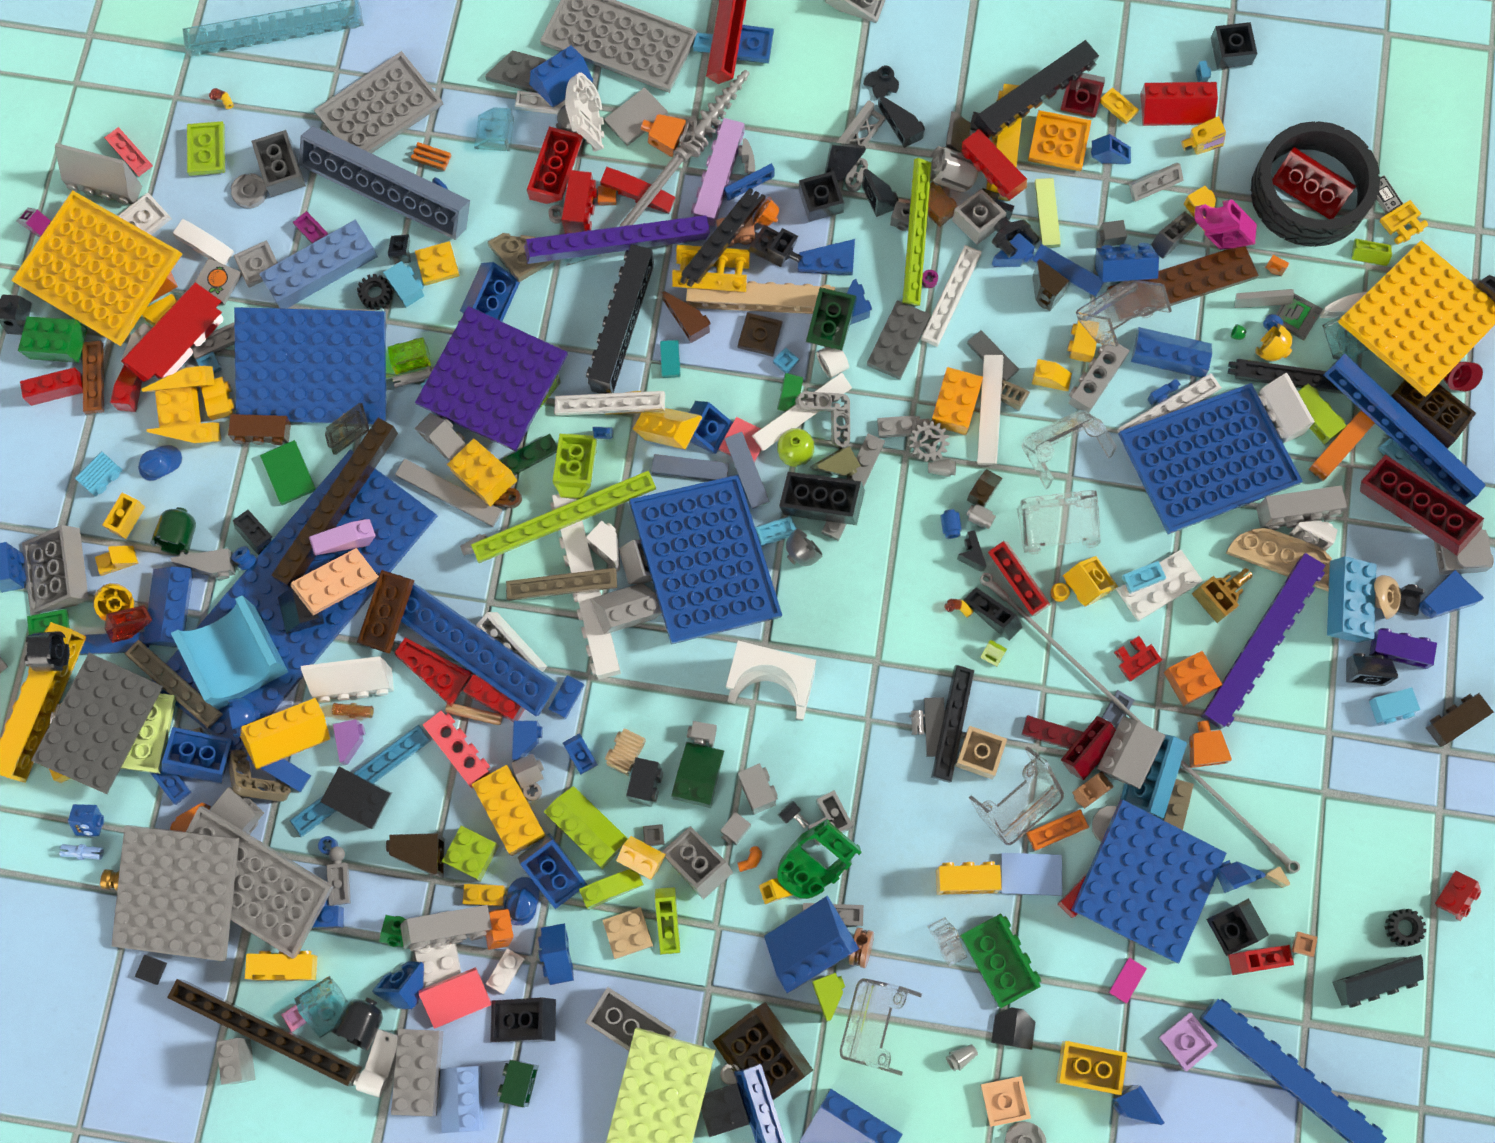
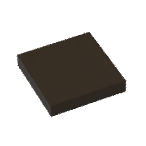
[737,312,783,357]

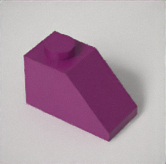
[16,207,51,237]

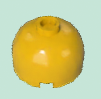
[1255,324,1292,362]
[93,583,134,622]

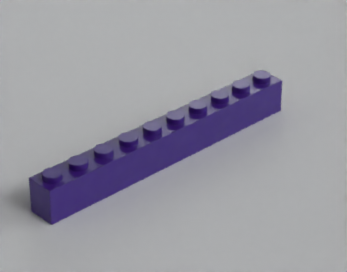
[524,215,710,264]
[1200,553,1326,729]

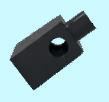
[0,294,32,335]

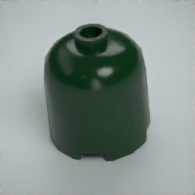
[150,507,196,555]

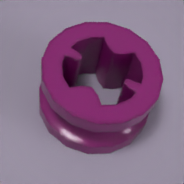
[922,270,938,288]

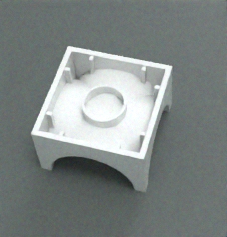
[726,641,816,721]

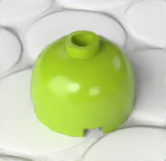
[777,428,814,467]

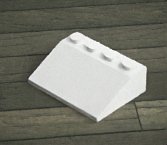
[301,656,394,703]

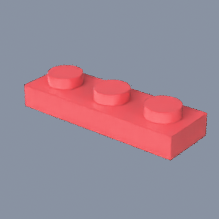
[104,127,153,177]

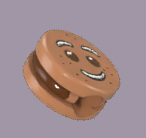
[849,927,874,968]

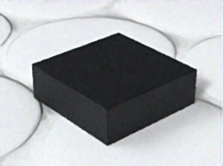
[135,955,167,985]

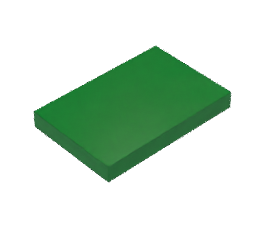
[260,440,316,505]

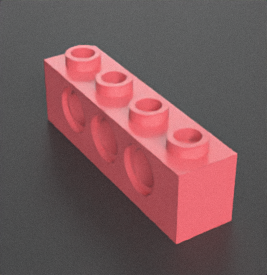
[423,710,491,788]

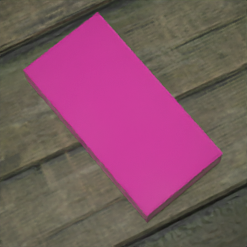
[1108,957,1147,1004]

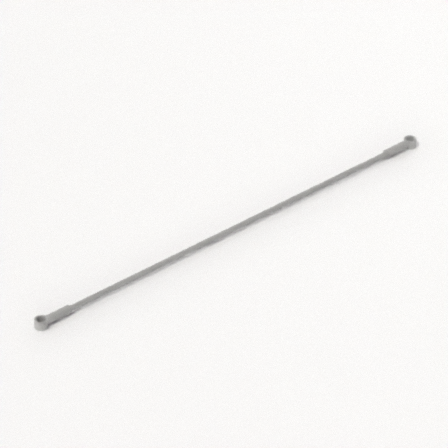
[980,573,1300,874]

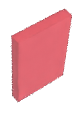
[419,967,491,1029]

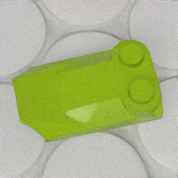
[553,433,597,499]

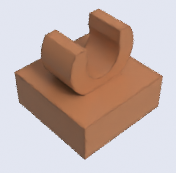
[1291,931,1318,957]

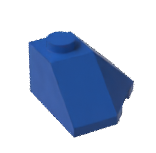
[1217,860,1266,893]
[372,961,424,1009]

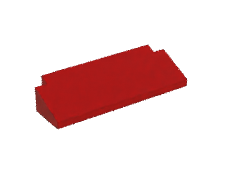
[121,282,223,382]

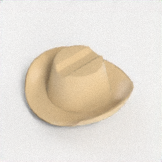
[1374,575,1401,620]

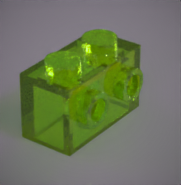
[387,337,431,375]

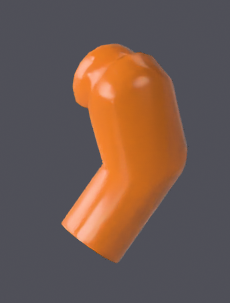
[737,846,762,872]

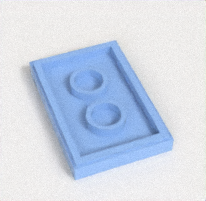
[1001,853,1062,896]

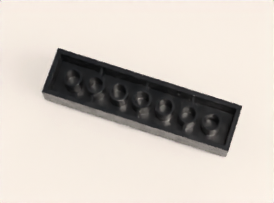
[586,244,654,394]

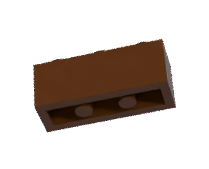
[228,414,291,445]

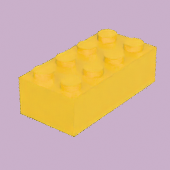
[472,765,546,856]

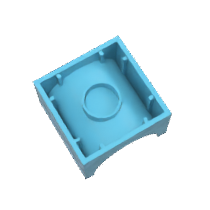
[171,595,288,710]

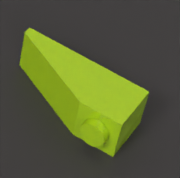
[579,869,644,910]
[655,887,680,955]

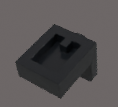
[1397,584,1425,616]

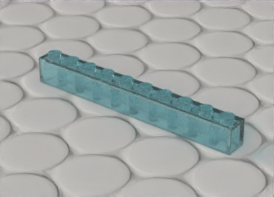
[183,0,364,56]

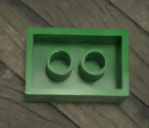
[17,316,88,363]

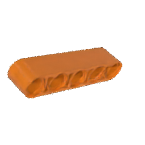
[1308,410,1375,481]

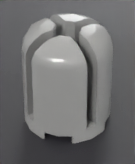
[930,146,978,192]

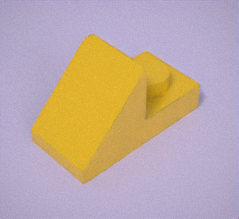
[95,546,139,576]

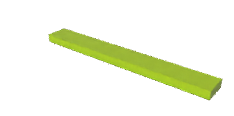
[902,158,932,306]

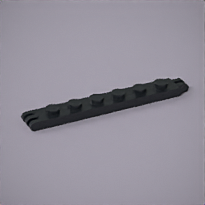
[680,188,766,287]
[1228,359,1343,394]

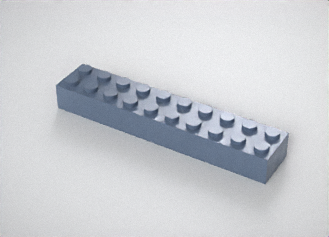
[299,126,470,240]

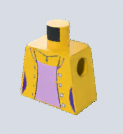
[1181,116,1226,155]

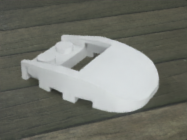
[565,73,604,152]

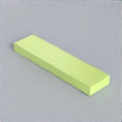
[1035,178,1061,248]

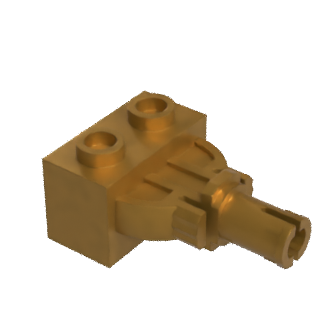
[1192,568,1253,623]

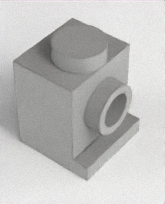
[687,721,717,747]

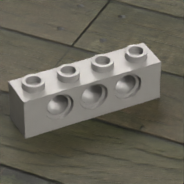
[1068,339,1130,415]

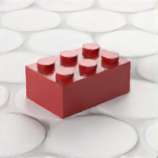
[561,170,597,234]

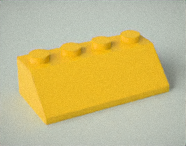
[240,698,330,770]

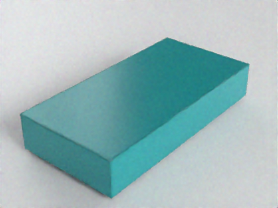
[660,340,681,378]

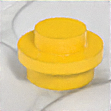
[1050,583,1070,602]

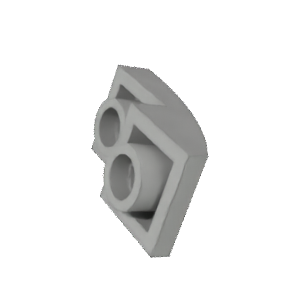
[738,138,755,175]

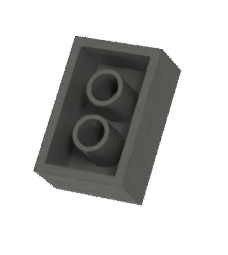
[251,130,306,197]

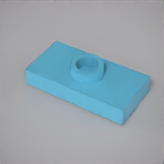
[755,516,796,547]

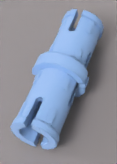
[59,844,104,860]

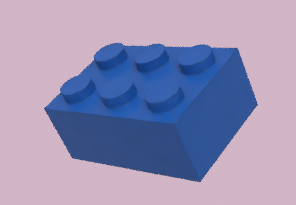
[1095,243,1159,282]

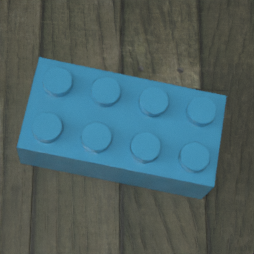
[1327,556,1377,643]

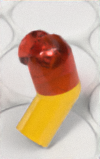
[209,88,234,109]
[944,598,974,618]

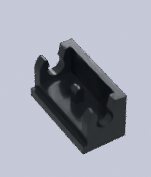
[233,510,273,555]

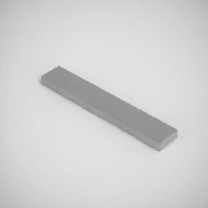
[395,459,503,527]

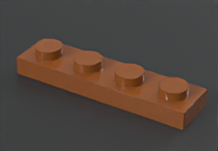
[83,341,104,414]

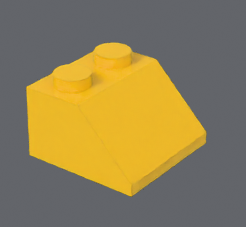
[1062,556,1118,607]

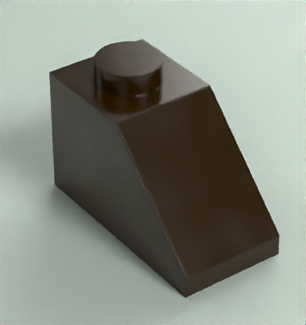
[967,469,1003,507]

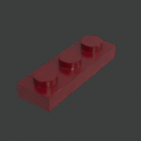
[1021,715,1083,749]

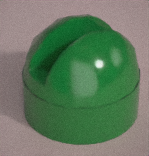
[1231,324,1247,340]

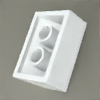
[1258,373,1315,443]

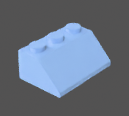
[440,1066,484,1133]

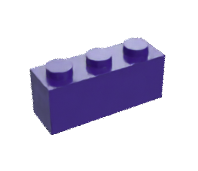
[1369,628,1437,669]

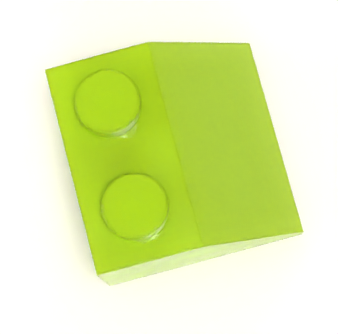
[812,973,845,1022]

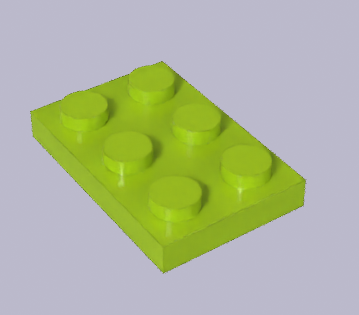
[187,121,225,176]

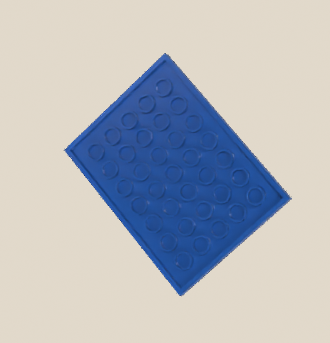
[234,307,386,424]
[1118,383,1303,535]
[629,475,782,645]

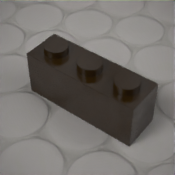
[1426,693,1494,747]

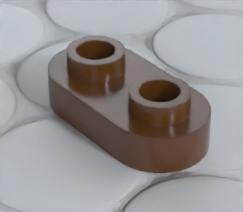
[493,487,522,508]

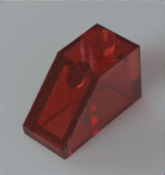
[104,605,152,643]

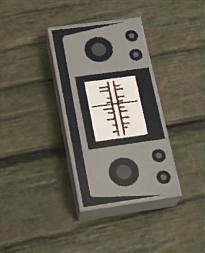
[1376,175,1403,215]

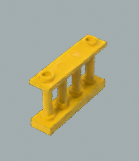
[672,245,750,292]

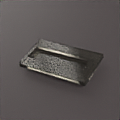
[325,403,370,455]

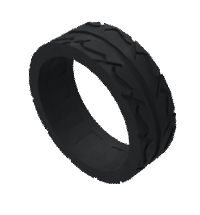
[1250,121,1380,247]

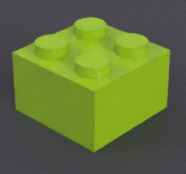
[442,826,499,882]

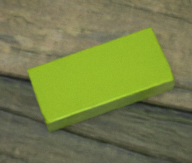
[1352,239,1392,266]

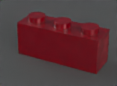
[1061,716,1116,780]

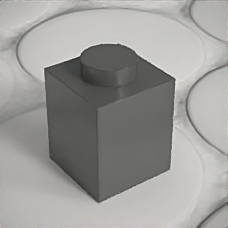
[1097,220,1127,246]

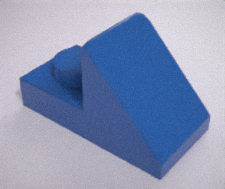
[563,733,598,775]

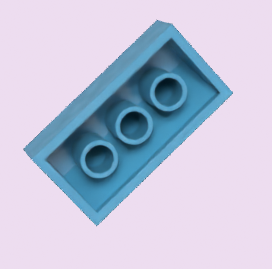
[1120,734,1187,818]

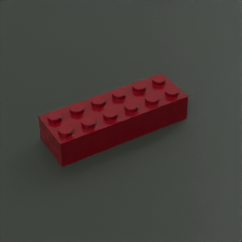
[1360,455,1484,556]

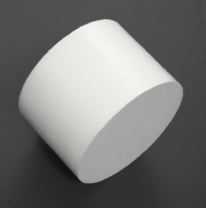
[816,347,849,378]

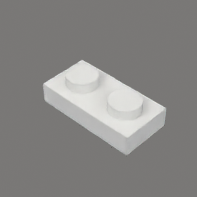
[486,948,525,994]

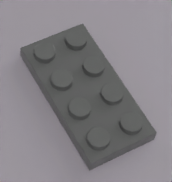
[867,300,931,380]

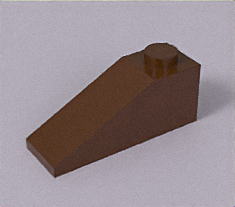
[661,291,711,343]

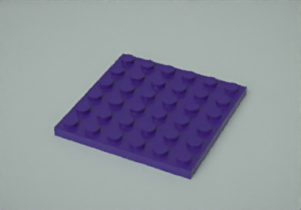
[415,306,568,452]

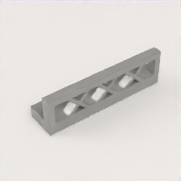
[836,100,886,146]

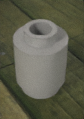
[966,504,996,529]

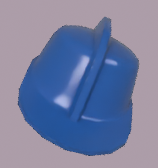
[138,445,182,481]
[504,877,540,925]

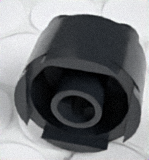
[24,631,70,672]

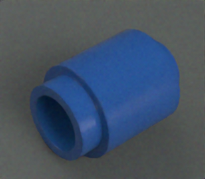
[940,509,962,539]

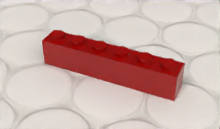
[706,0,747,84]

